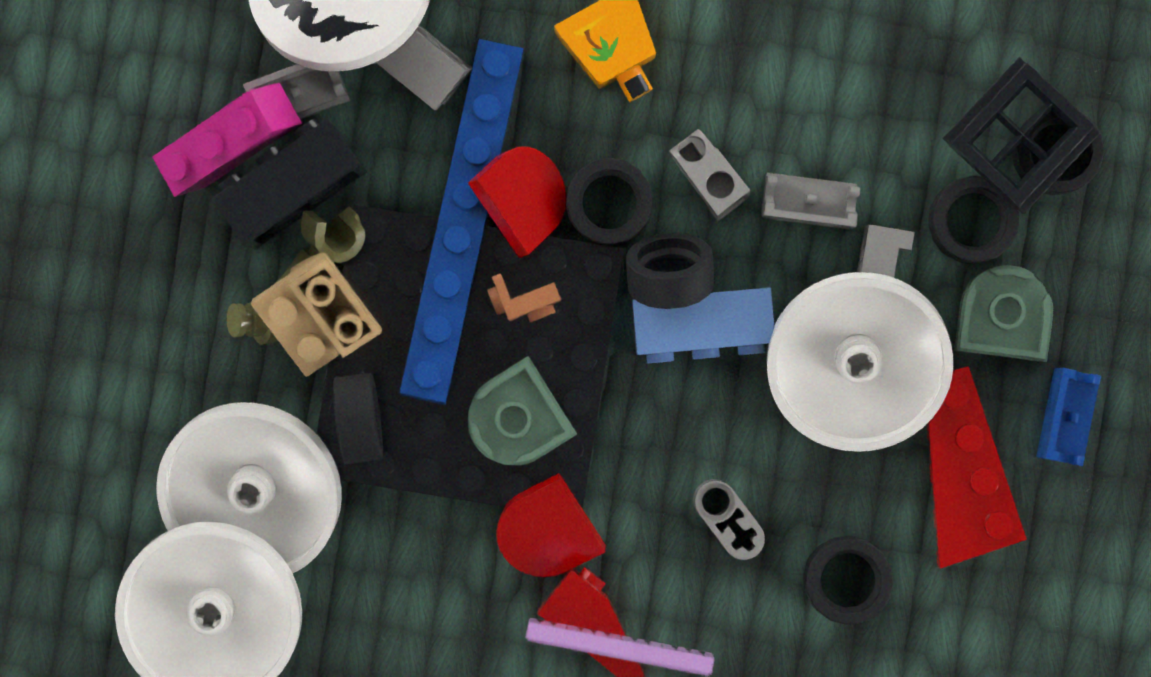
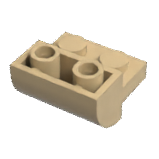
[251,253,382,377]

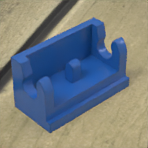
[1036,368,1101,466]

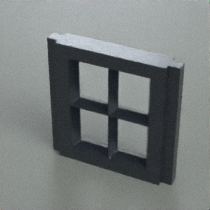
[942,57,1101,214]

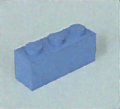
[632,287,774,364]

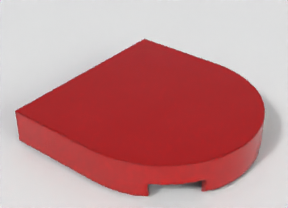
[468,147,566,258]
[496,473,606,577]

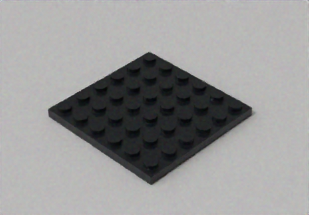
[317,205,625,509]

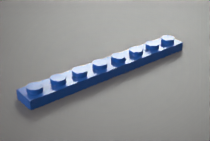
[400,39,524,405]

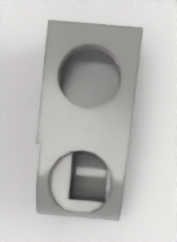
[669,129,750,222]
[857,224,915,278]

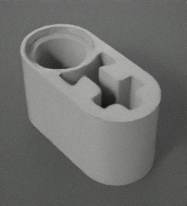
[693,479,765,560]

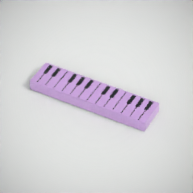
[526,618,714,676]

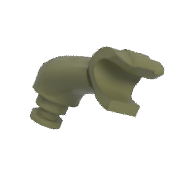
[226,207,365,345]

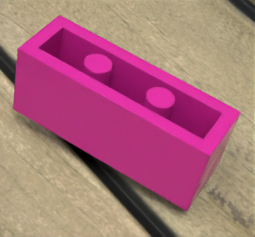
[152,83,302,197]

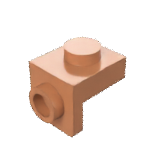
[487,273,561,322]

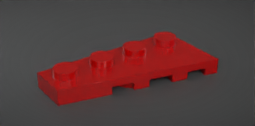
[926,366,1027,569]

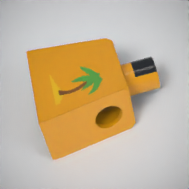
[554,0,656,102]

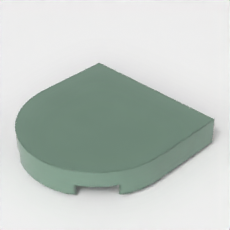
[954,265,1053,362]
[468,356,577,466]

